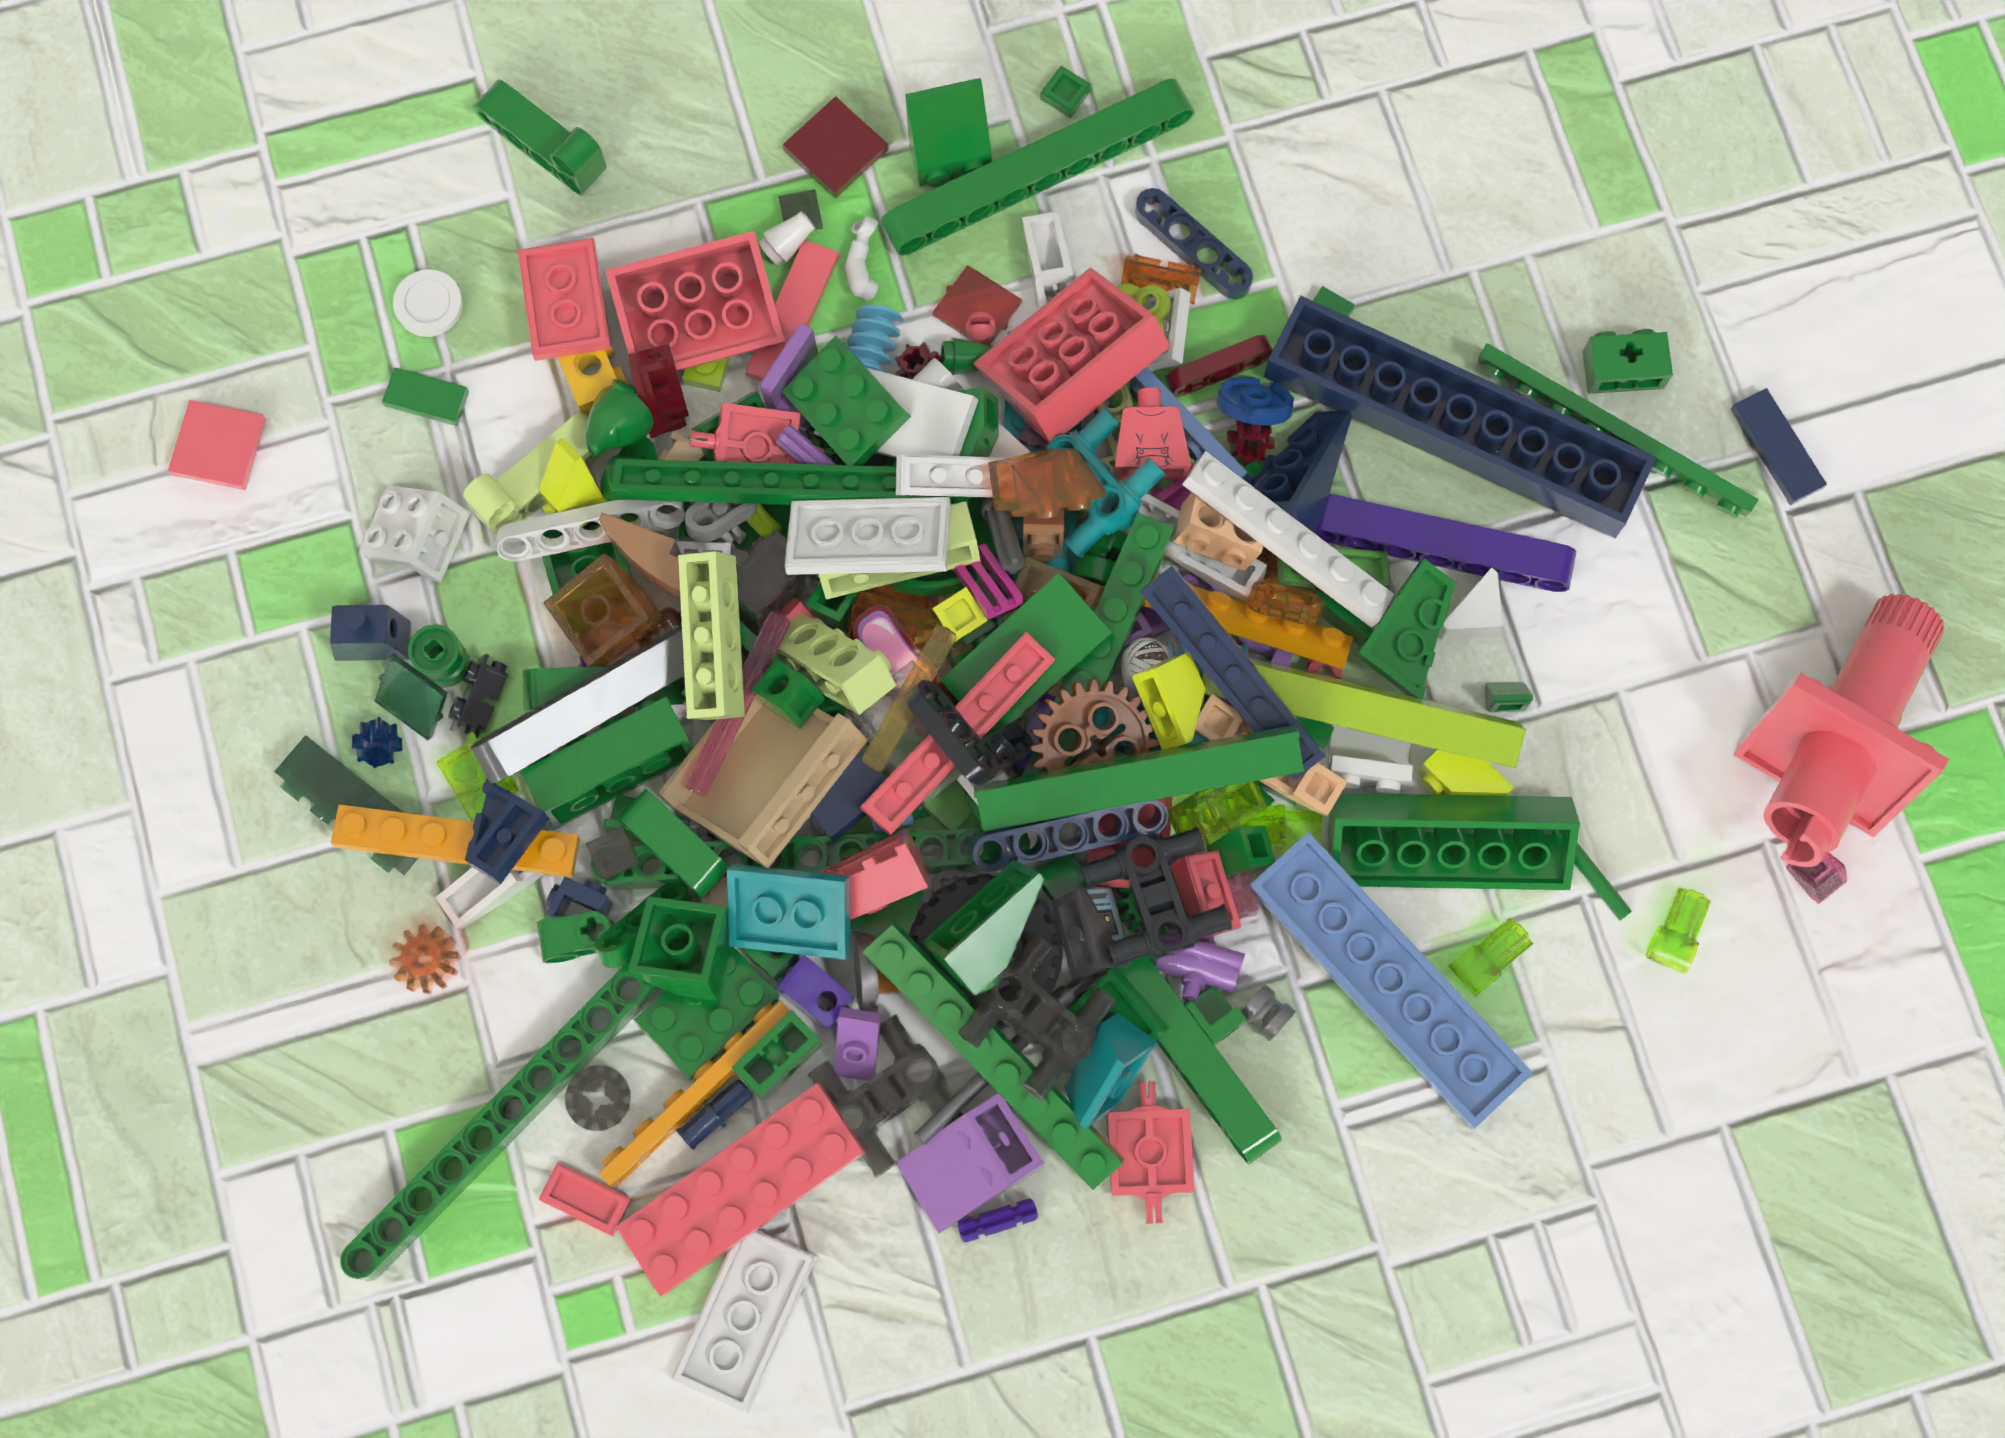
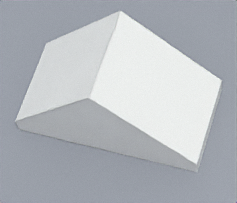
[1438,568,1503,640]

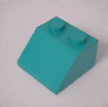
[1064,1013,1157,1129]

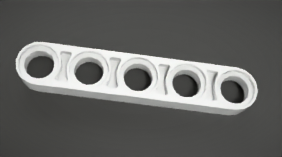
[496,500,685,562]

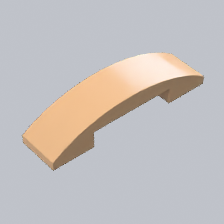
[1195,694,1347,817]

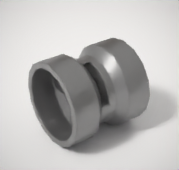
[1241,984,1296,1041]

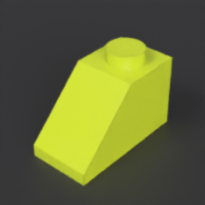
[539,437,605,527]
[1132,652,1205,750]
[1417,750,1514,796]

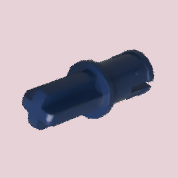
[676,1079,753,1150]

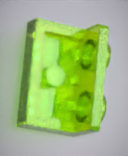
[435,732,519,821]

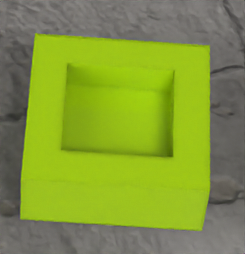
[682,357,730,392]

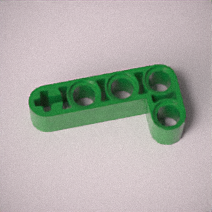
[473,79,607,195]
[522,667,684,710]

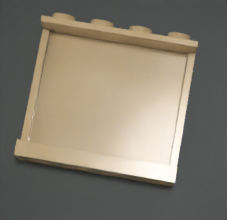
[658,669,868,869]

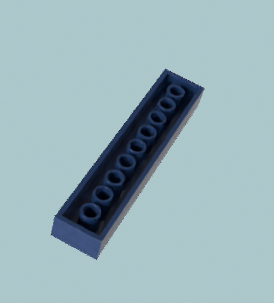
[1264,295,1657,539]

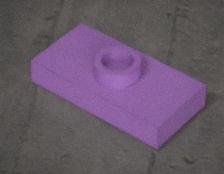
[833,1007,882,1082]

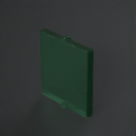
[374,653,448,741]

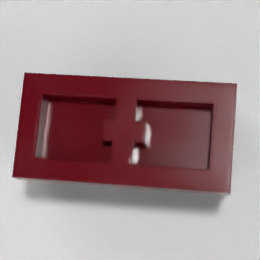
[628,344,689,439]

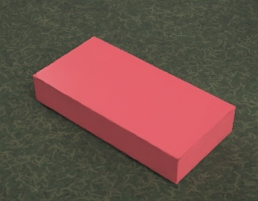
[538,1162,632,1237]

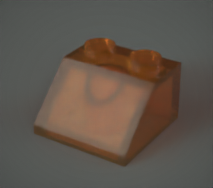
[543,554,665,667]

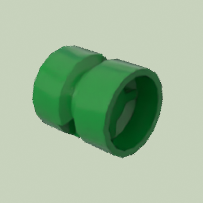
[1071,530,1128,595]
[408,624,470,688]

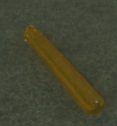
[862,625,956,772]

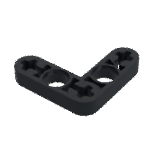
[905,680,1033,785]

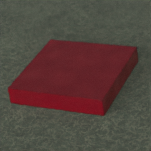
[782,96,889,199]

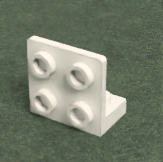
[359,485,471,582]

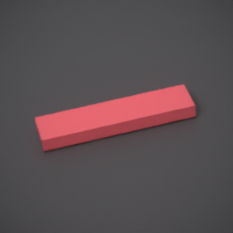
[745,240,839,381]

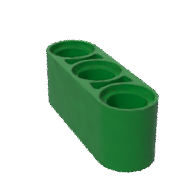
[617,789,729,898]

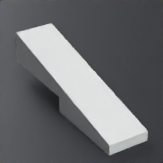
[1115,493,1267,603]

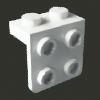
[1327,724,1413,794]

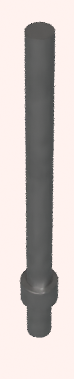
[914,974,1097,1146]

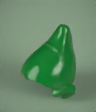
[586,379,653,456]

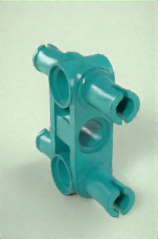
[1027,407,1167,558]

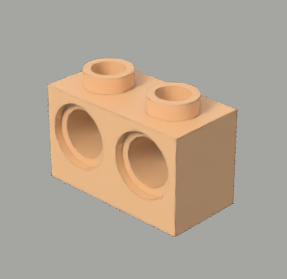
[1174,492,1263,571]

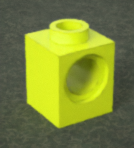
[932,587,988,644]

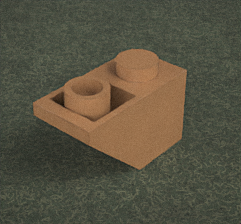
[1023,499,1064,562]

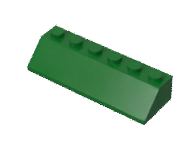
[1328,793,1580,890]

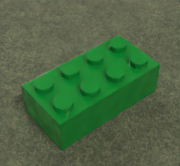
[521,697,693,829]

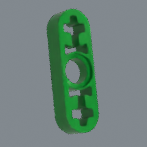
[595,883,692,968]

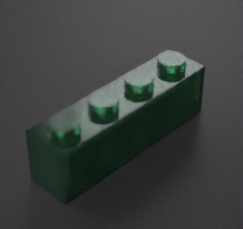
[274,735,418,875]

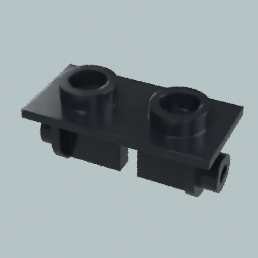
[448,654,508,739]

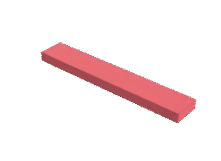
[860,632,1056,835]

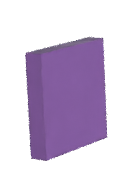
[760,323,818,409]

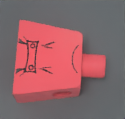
[1114,387,1191,480]

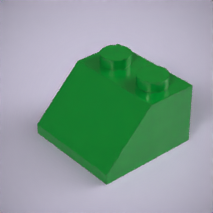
[628,896,730,1001]

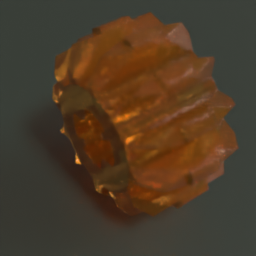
[389,924,461,994]

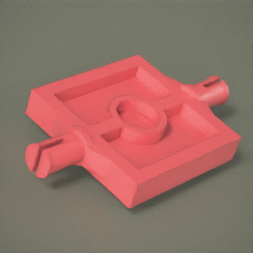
[690,403,824,464]
[1107,1081,1195,1224]

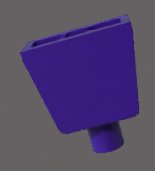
[775,955,854,1030]

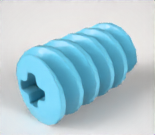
[847,305,904,373]

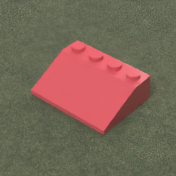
[605,231,785,371]
[973,267,1170,443]

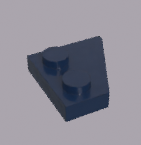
[465,779,550,884]

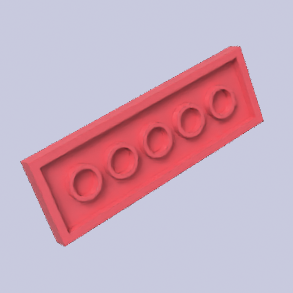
[616,1083,866,1296]

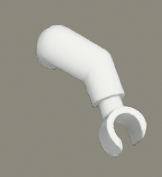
[844,216,879,301]

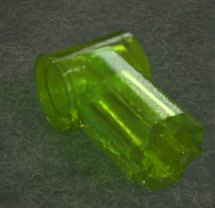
[1646,887,1711,974]
[1448,918,1533,997]

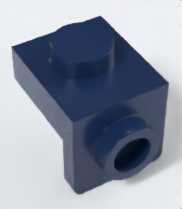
[546,877,614,917]

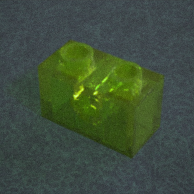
[1167,781,1267,845]

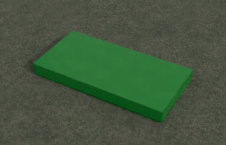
[941,572,1113,735]

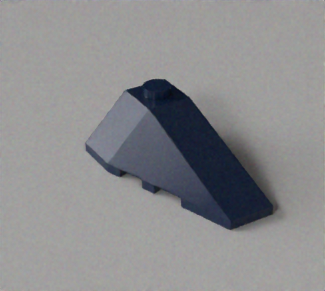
[1243,410,1352,533]

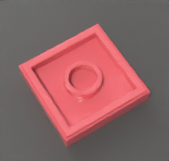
[168,400,267,490]

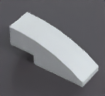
[1022,211,1073,310]
[435,826,549,930]

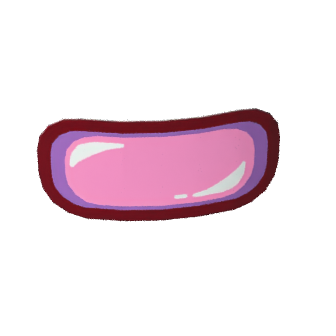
[853,605,937,698]

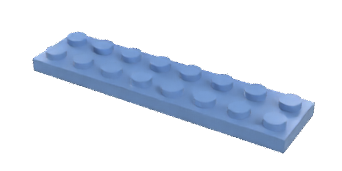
[1248,832,1533,1129]

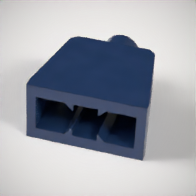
[330,605,411,661]

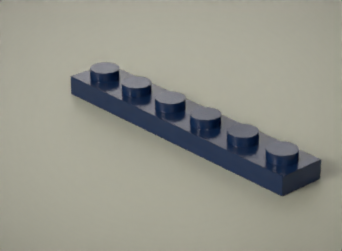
[1140,565,1326,781]

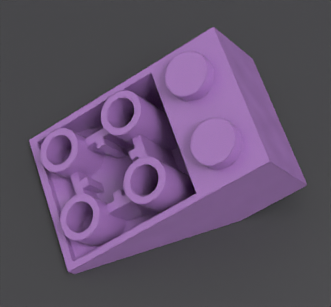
[896,1093,1044,1234]

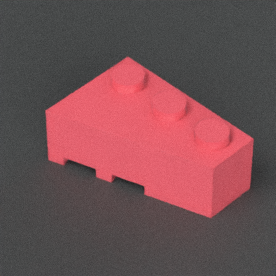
[817,828,929,924]

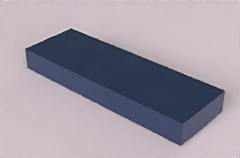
[1731,388,1827,506]

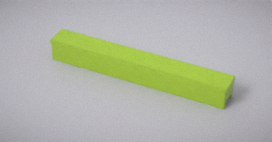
[1202,658,1526,768]

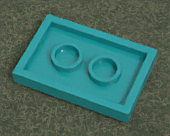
[727,864,851,959]

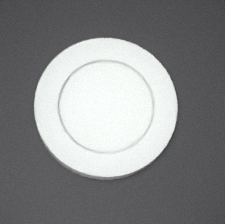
[393,269,463,337]

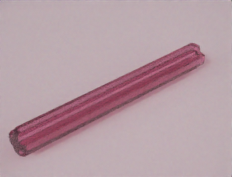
[685,611,790,797]

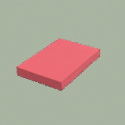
[518,238,611,361]

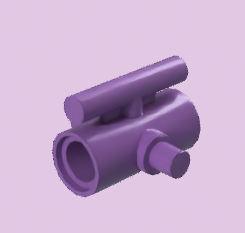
[1155,931,1245,1003]

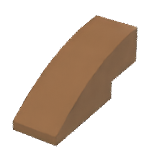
[599,512,681,600]

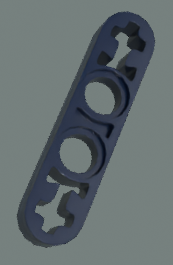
[1135,188,1253,300]

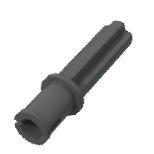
[980,497,1025,574]

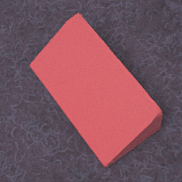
[1171,850,1242,940]

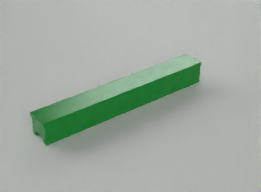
[973,725,1304,832]

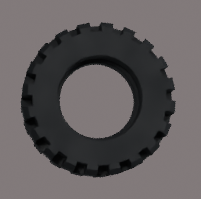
[909,874,1063,1030]

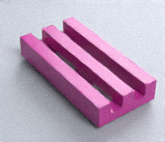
[952,543,1023,620]

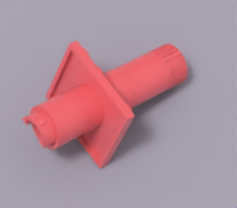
[1733,594,1949,867]

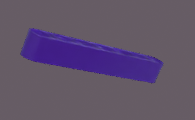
[1314,494,1577,592]

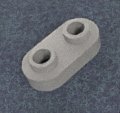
[685,502,757,542]

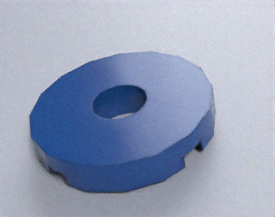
[1216,377,1294,425]

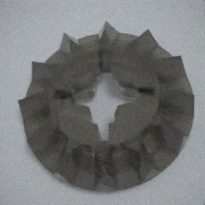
[565,1065,631,1131]

